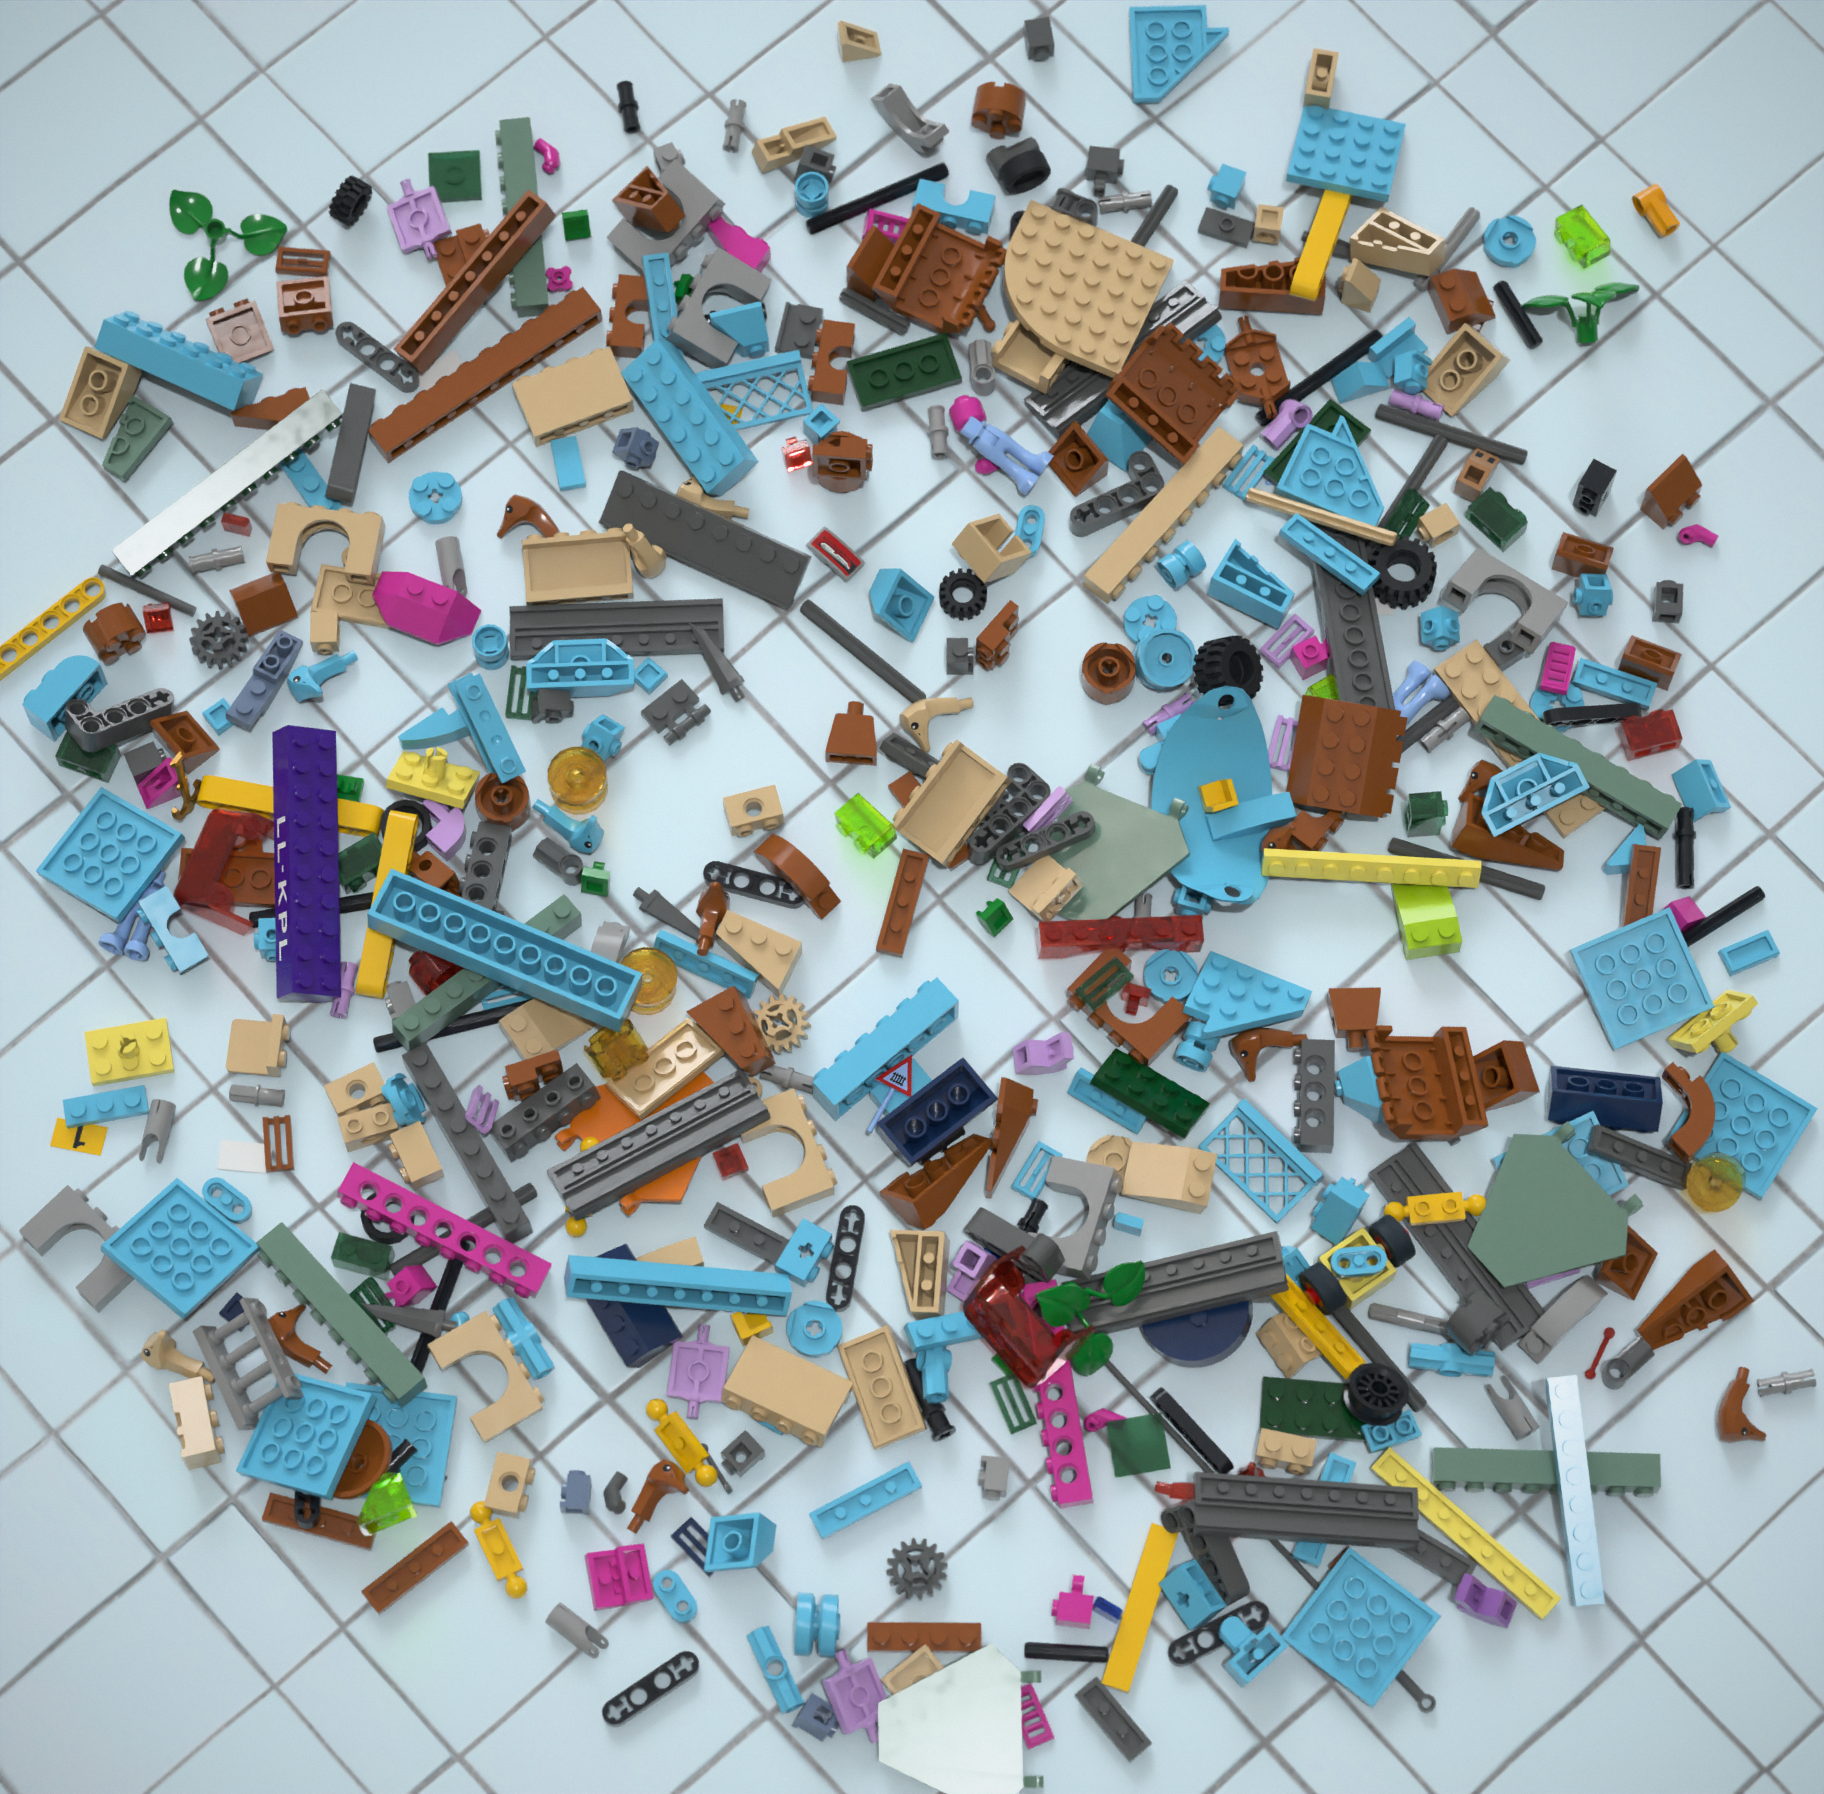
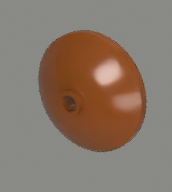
[333,1419,392,1499]

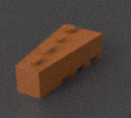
[1218,257,1326,314]

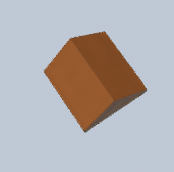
[1048,421,1109,496]
[1551,532,1614,578]
[229,572,299,637]
[1618,635,1682,691]
[150,710,220,775]
[1595,1225,1658,1300]

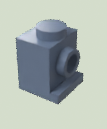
[559,1470,592,1515]
[792,1693,840,1742]

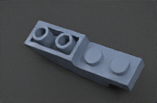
[226,630,303,730]

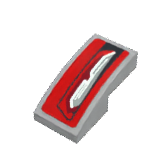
[806,526,865,582]

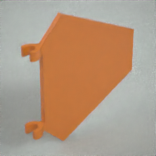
[555,1072,715,1216]

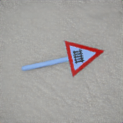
[867,1055,912,1133]

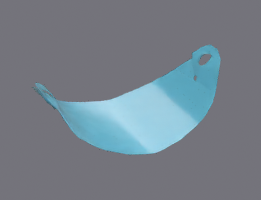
[1151,686,1273,905]

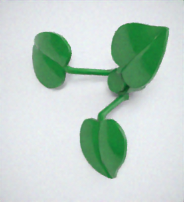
[169,190,287,301]
[1522,282,1640,343]
[1036,1260,1145,1376]

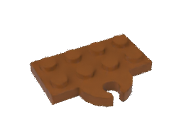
[176,826,275,908]

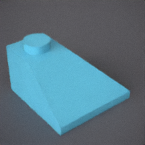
[709,301,769,357]
[1087,400,1153,472]
[869,568,935,642]
[1334,1055,1384,1124]
[704,1512,777,1572]

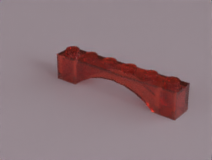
[1036,915,1204,959]

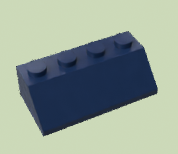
[877,1057,998,1166]
[1547,1066,1663,1133]
[586,1244,683,1368]

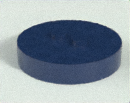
[1141,1300,1253,1367]

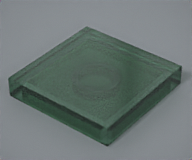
[428,150,482,203]
[1105,1412,1171,1478]

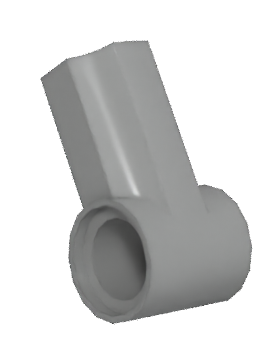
[969,339,995,396]

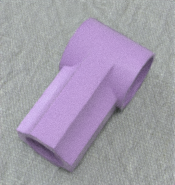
[1261,399,1313,450]

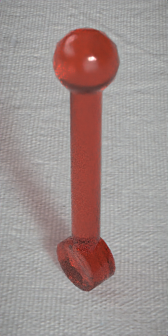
[1585,1327,1615,1380]

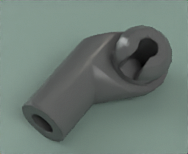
[603,1471,628,1514]

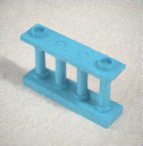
[447,673,526,783]

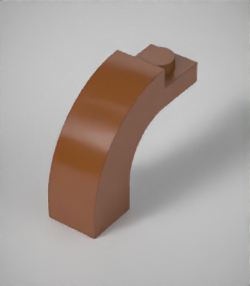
[753,834,841,919]
[1661,1062,1715,1164]

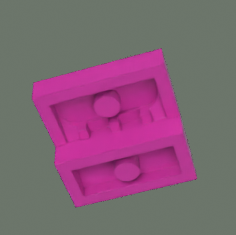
[584,1543,654,1611]

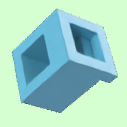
[1394,349,1432,394]
[803,404,840,445]

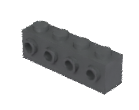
[489,1063,601,1162]

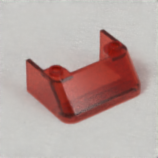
[173,808,274,936]
[963,1245,1096,1388]

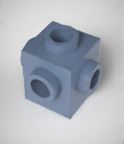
[612,427,659,469]

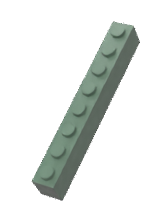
[495,117,549,318]
[1473,694,1682,840]
[392,894,582,1052]
[256,1222,427,1408]
[1431,1447,1661,1497]

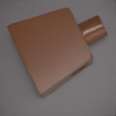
[825,701,877,766]
[408,851,462,897]
[1327,987,1381,1052]

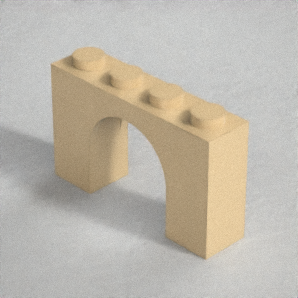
[266,502,386,585]
[739,1088,837,1218]
[427,1311,545,1444]

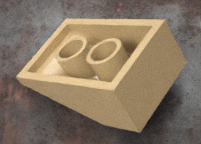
[1422,323,1511,417]
[59,346,142,439]
[499,998,598,1061]
[1120,1142,1217,1214]

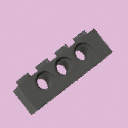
[459,822,512,912]
[1293,1039,1335,1153]

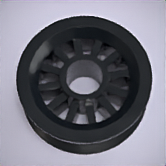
[1343,1363,1409,1426]

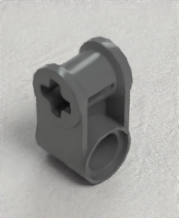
[1049,188,1098,227]

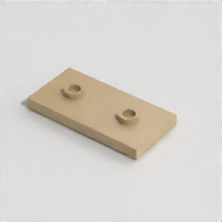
[605,1017,725,1120]
[837,1325,928,1451]

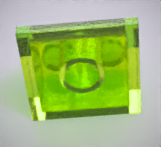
[357,1472,417,1538]

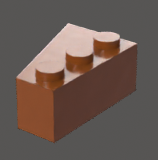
[612,166,686,233]
[686,986,776,1076]

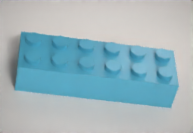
[94,311,263,411]
[621,339,759,496]
[813,977,959,1122]

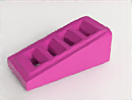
[862,209,908,244]
[1540,642,1576,695]
[1021,1683,1054,1750]

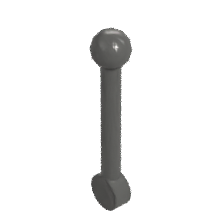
[701,1443,733,1494]

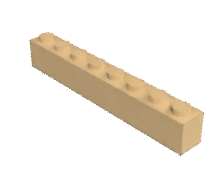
[1083,427,1243,604]

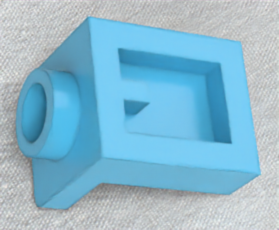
[1281,1246,1311,1287]

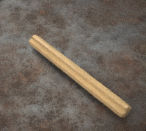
[1246,488,1397,546]

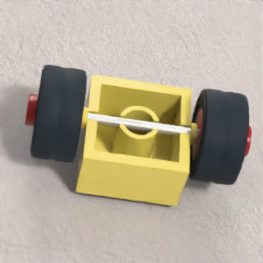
[1299,1215,1416,1316]

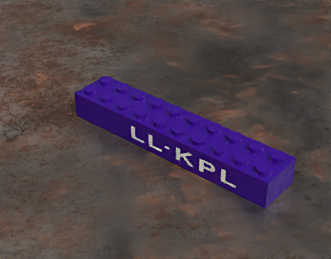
[272,725,341,1003]

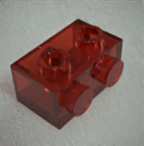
[1618,709,1683,761]

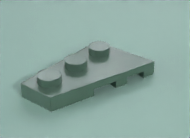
[102,395,173,482]

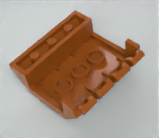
[872,203,1007,333]
[1105,322,1240,465]
[1286,695,1407,818]
[1366,1025,1488,1140]

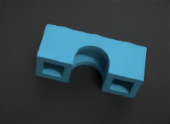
[912,179,996,234]
[136,885,209,974]

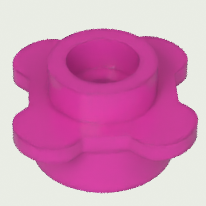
[546,266,573,292]

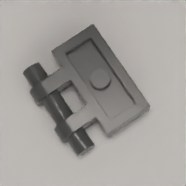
[641,679,711,745]

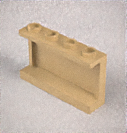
[991,319,1070,394]
[512,347,634,447]
[521,528,634,606]
[892,740,1012,868]
[721,1335,853,1448]

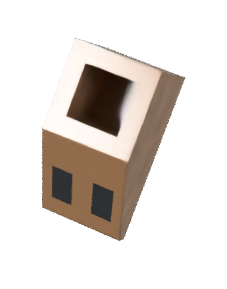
[1453,448,1501,504]

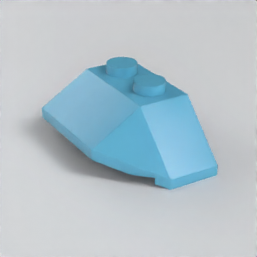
[526,638,635,698]
[1481,753,1590,837]

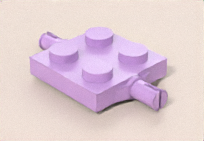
[386,179,452,260]
[667,1324,730,1420]
[822,1648,888,1743]

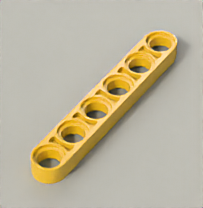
[0,577,106,681]

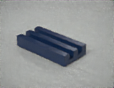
[671,1517,714,1578]

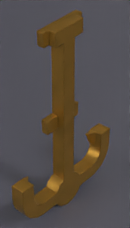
[169,751,201,820]

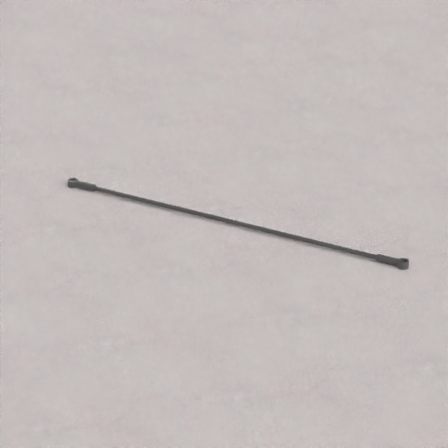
[1013,1266,1436,1713]

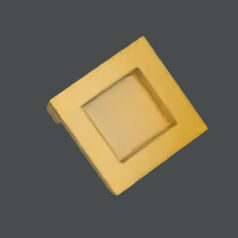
[1197,778,1239,812]
[731,1312,773,1346]

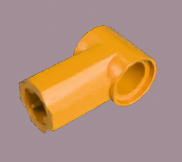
[1632,184,1680,237]

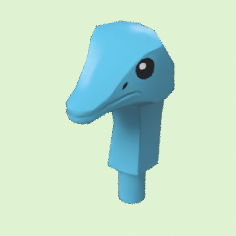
[287,651,358,702]
[532,799,604,854]

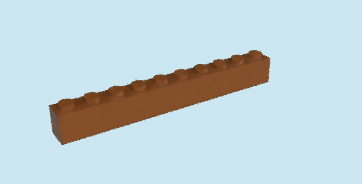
[368,287,603,464]

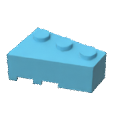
[1208,538,1295,629]

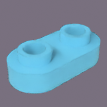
[1015,505,1045,558]
[202,1177,252,1223]
[1330,1245,1387,1278]
[653,1570,697,1623]

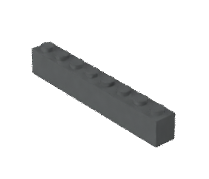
[402,1042,533,1243]

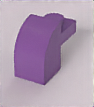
[1454,1574,1518,1628]

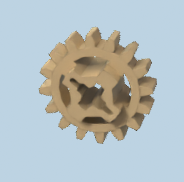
[753,993,811,1054]

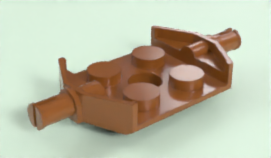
[1225,315,1291,419]

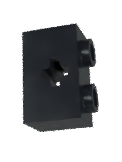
[1572,458,1617,517]

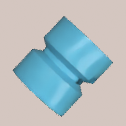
[795,172,829,218]
[1156,540,1207,590]
[472,624,509,670]
[1174,1021,1221,1072]

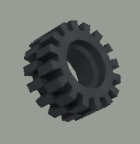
[329,175,372,227]
[939,568,987,621]

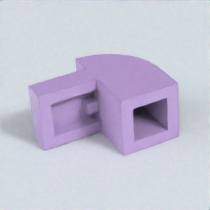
[422,799,467,861]
[1012,1032,1074,1075]
[946,1240,997,1305]

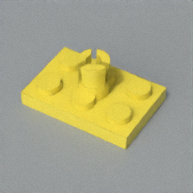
[386,747,480,809]
[1666,989,1758,1054]
[84,1018,175,1087]

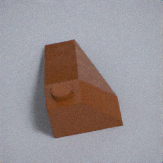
[1451,792,1564,870]
[986,1077,1038,1199]
[879,1134,993,1229]
[1637,1249,1754,1350]

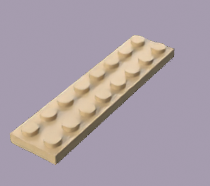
[1433,639,1606,839]

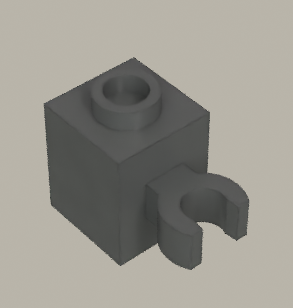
[1086,146,1125,197]

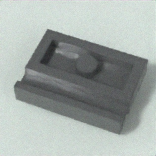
[775,302,823,360]

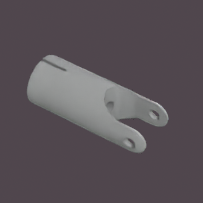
[435,536,467,597]
[139,1099,176,1163]
[1486,1375,1539,1440]
[545,1602,609,1658]

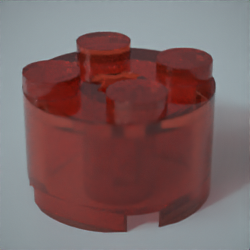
[408,951,463,996]

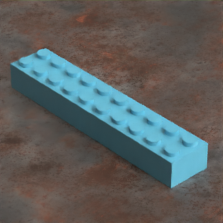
[367,869,643,1032]

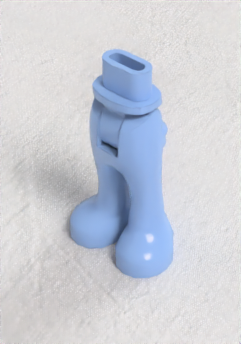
[960,416,1053,496]
[1393,660,1450,726]
[98,870,166,961]

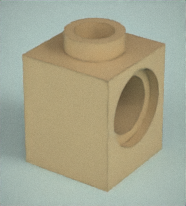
[1253,204,1284,245]
[1416,503,1460,549]
[310,612,340,655]

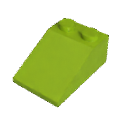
[1390,883,1462,960]

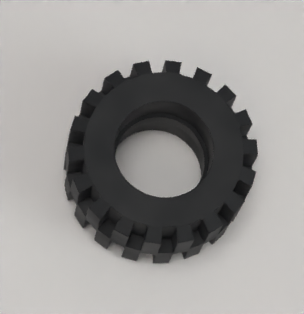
[1370,536,1437,610]
[1193,635,1263,706]

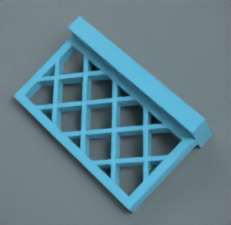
[696,350,813,431]
[1198,1098,1324,1224]

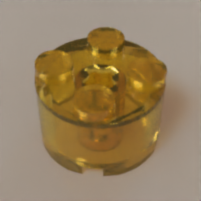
[584,1018,649,1081]
[1687,1152,1746,1212]

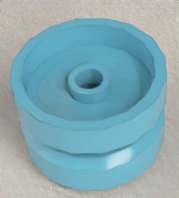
[1132,629,1196,690]
[795,1592,841,1658]

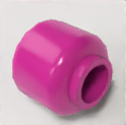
[949,395,987,434]

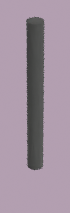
[98,564,197,617]

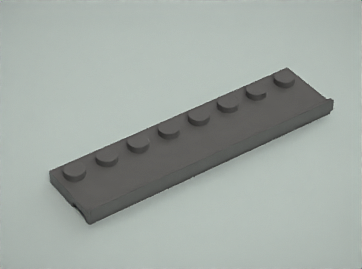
[1024,280,1222,437]
[598,470,812,609]
[509,598,725,660]
[547,1068,771,1221]
[1368,1142,1545,1351]
[1062,1231,1289,1341]
[1193,1472,1420,1549]

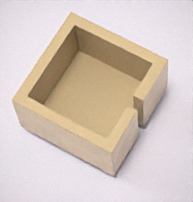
[952,514,1032,583]

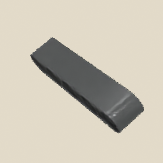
[325,383,376,503]

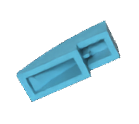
[398,707,470,750]
[1205,792,1297,841]

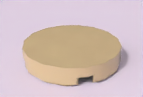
[1087,1135,1132,1182]

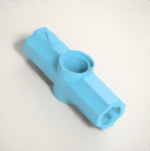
[492,1297,555,1381]
[916,1317,952,1404]
[1408,1343,1495,1377]
[746,1625,805,1715]

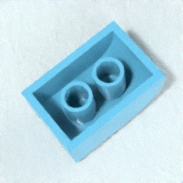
[22,655,108,742]

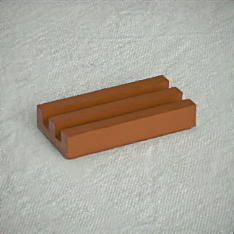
[275,247,331,277]
[262,1115,294,1173]

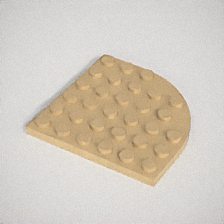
[1003,200,1174,378]

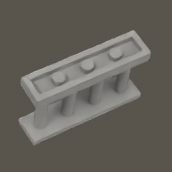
[192,1298,304,1430]

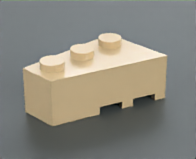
[1350,207,1445,276]
[716,910,802,999]
[890,1230,950,1320]
[169,1376,225,1470]

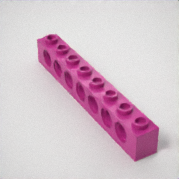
[337,1162,552,1299]
[1019,1279,1094,1509]

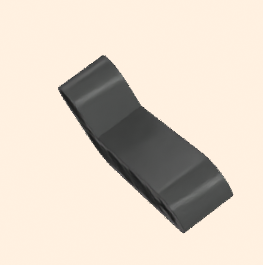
[1069,451,1164,537]
[65,688,174,752]
[968,763,1051,864]
[963,1207,1065,1283]
[1161,1497,1250,1606]

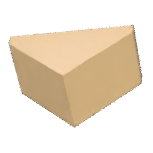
[837,21,882,63]

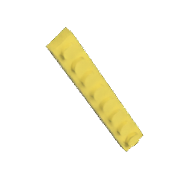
[1261,848,1482,888]
[1370,1447,1561,1621]

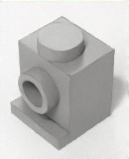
[653,142,685,175]
[384,981,416,1021]
[978,1455,1010,1501]

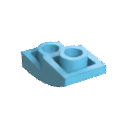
[1361,1410,1422,1453]

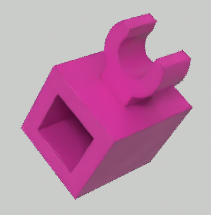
[1290,635,1330,680]
[382,1265,437,1307]
[1051,1575,1094,1630]

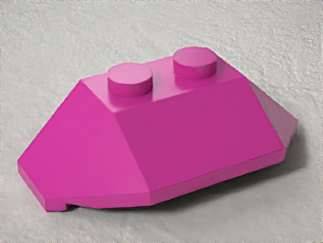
[372,571,481,645]

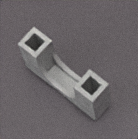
[606,159,725,271]
[666,247,772,369]
[1441,547,1568,654]
[1028,1156,1123,1280]
[19,1185,134,1313]

